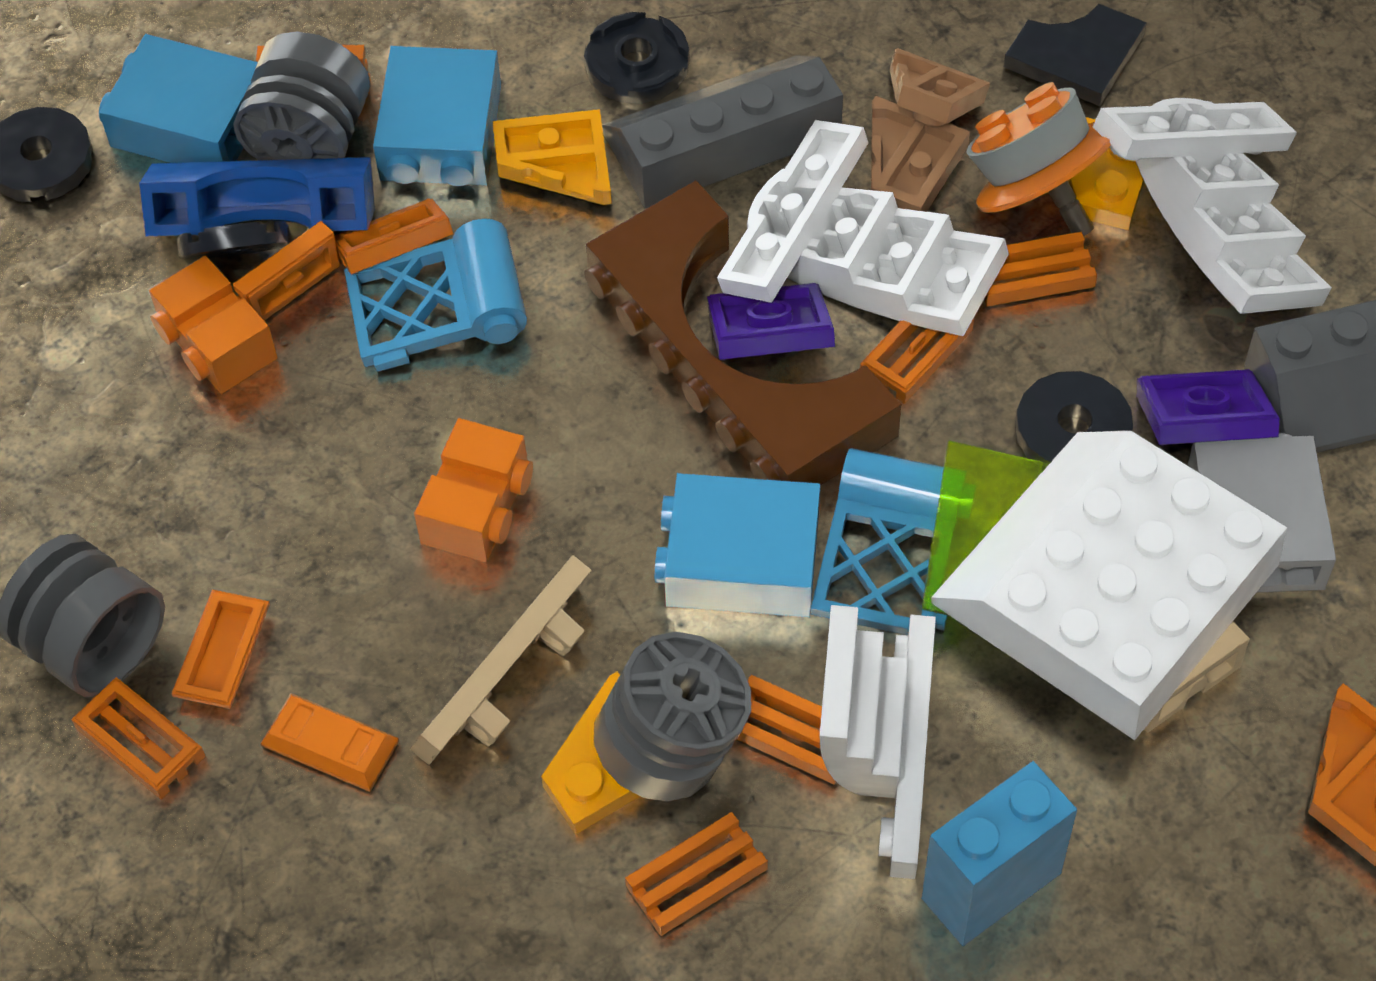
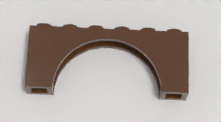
[584,180,902,486]

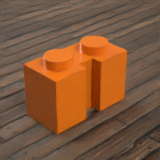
[149,255,278,395]
[414,418,533,563]

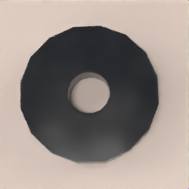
[584,12,690,104]
[0,107,93,202]
[176,221,292,259]
[1015,371,1133,467]

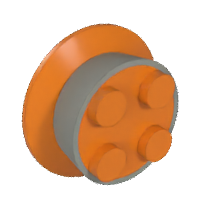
[966,82,1111,236]

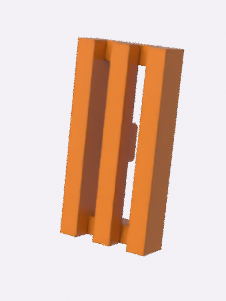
[334,198,453,274]
[233,221,340,321]
[984,231,1097,307]
[860,319,974,404]
[736,675,836,785]
[71,677,206,800]
[625,812,768,936]

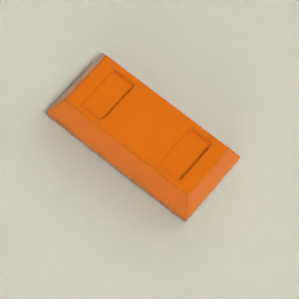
[171,589,270,709]
[260,693,399,792]

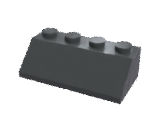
[602,55,843,209]
[1244,300,1376,453]

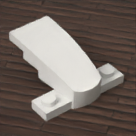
[1093,98,1332,314]
[717,120,1009,336]
[820,605,936,879]

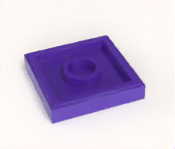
[707,283,835,360]
[1136,369,1280,445]

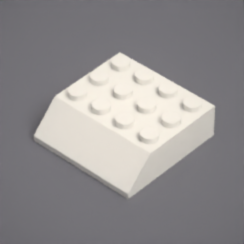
[931,431,1287,740]

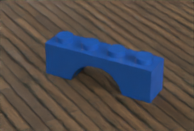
[139,157,375,236]

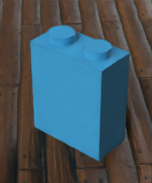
[99,34,258,163]
[373,46,501,186]
[654,473,820,618]
[921,761,1077,946]

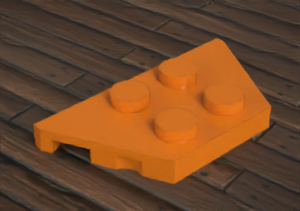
[1308,683,1376,867]

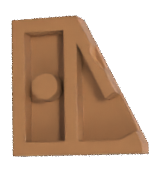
[890,48,990,126]
[871,96,970,212]

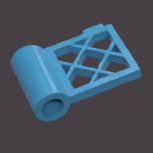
[344,219,527,372]
[811,448,976,635]

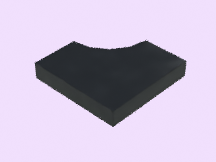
[1003,4,1147,106]

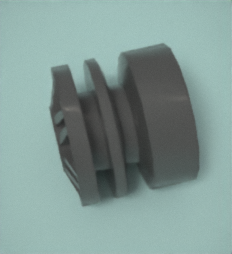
[233,31,371,160]
[0,534,165,698]
[594,632,751,802]

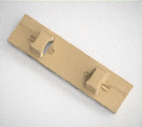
[410,555,591,765]

